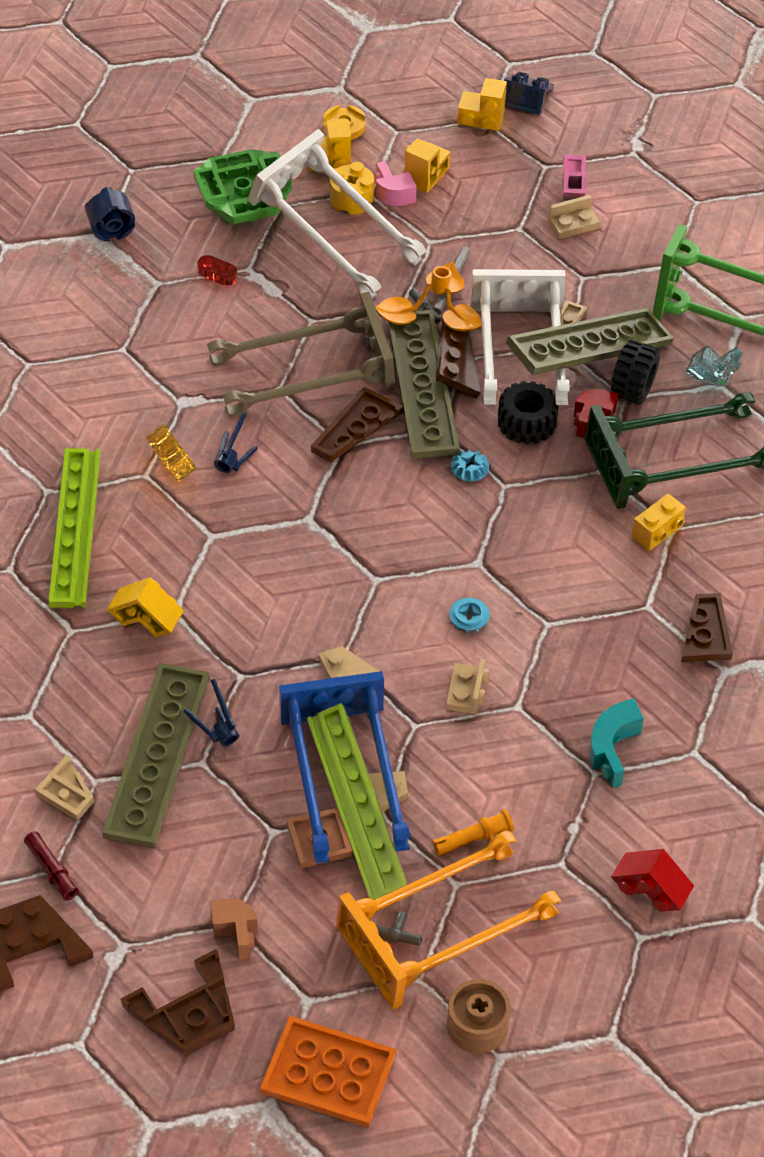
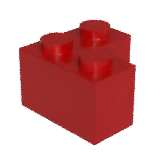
[611,849,694,912]

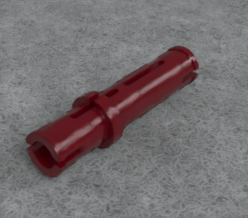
[24,831,79,901]

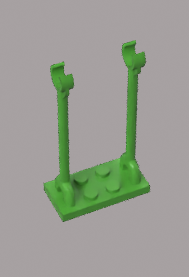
[653,224,764,336]

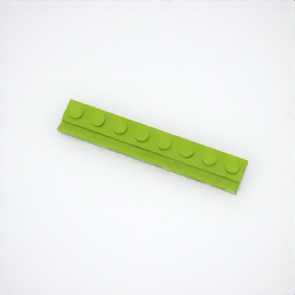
[49,448,101,608]
[307,703,408,900]

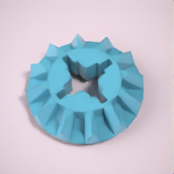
[451,449,489,482]
[449,598,490,633]

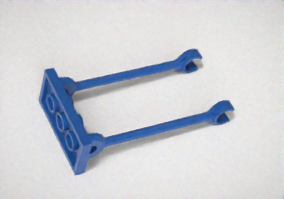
[279,671,410,864]

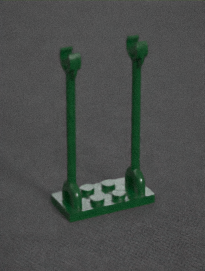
[584,392,764,509]

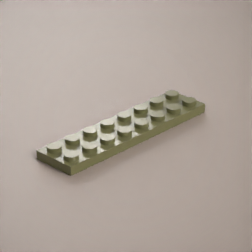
[506,308,674,375]
[387,310,460,459]
[102,663,210,849]

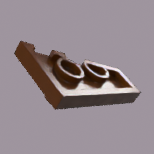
[681,593,733,662]

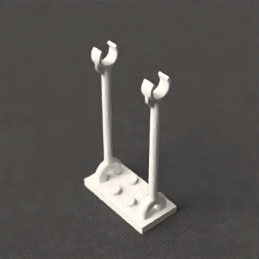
[247,129,426,300]
[471,269,569,405]

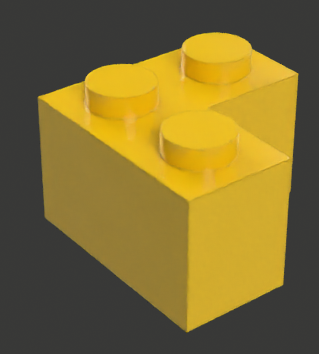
[457,78,507,131]
[306,119,351,172]
[403,138,450,193]
[107,577,184,638]

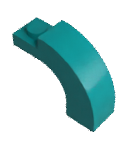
[589,698,644,788]

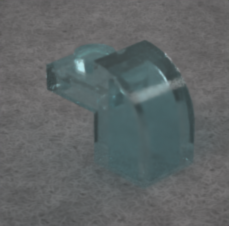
[686,345,743,387]

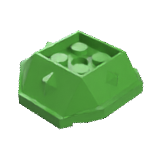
[193,149,292,224]

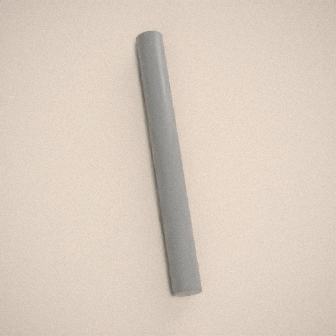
[433,246,470,314]

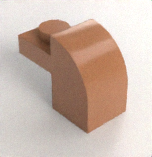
[210,899,258,960]

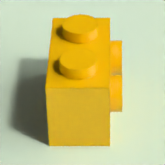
[632,493,686,551]

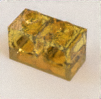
[145,423,197,482]

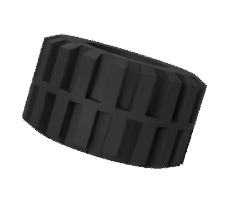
[611,340,660,404]
[498,381,559,444]

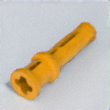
[432,809,514,856]

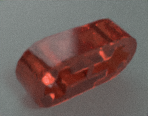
[197,255,237,286]

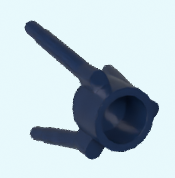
[214,413,258,473]
[184,679,240,747]

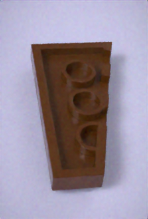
[435,319,481,399]
[311,387,404,462]

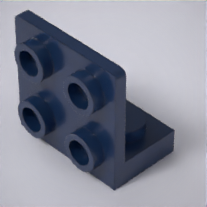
[504,72,554,115]

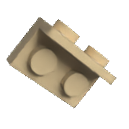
[548,195,600,239]
[446,659,490,715]

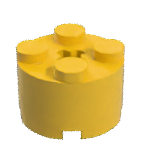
[330,162,374,215]

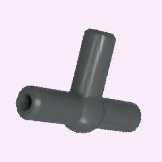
[409,288,441,324]
[376,911,422,946]

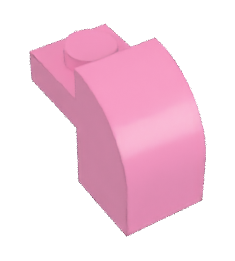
[562,155,587,198]
[374,161,417,206]

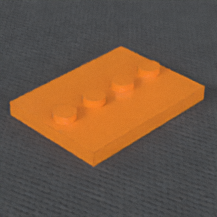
[260,1016,397,1128]

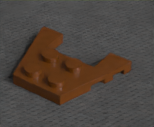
[0,895,93,992]
[120,949,235,1056]

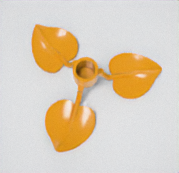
[375,261,482,331]

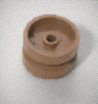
[447,979,511,1053]

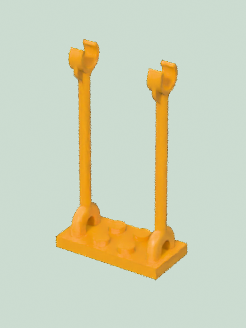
[336,831,561,1010]

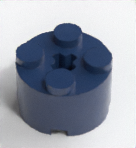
[84,187,135,241]

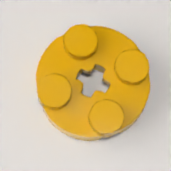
[323,105,366,140]

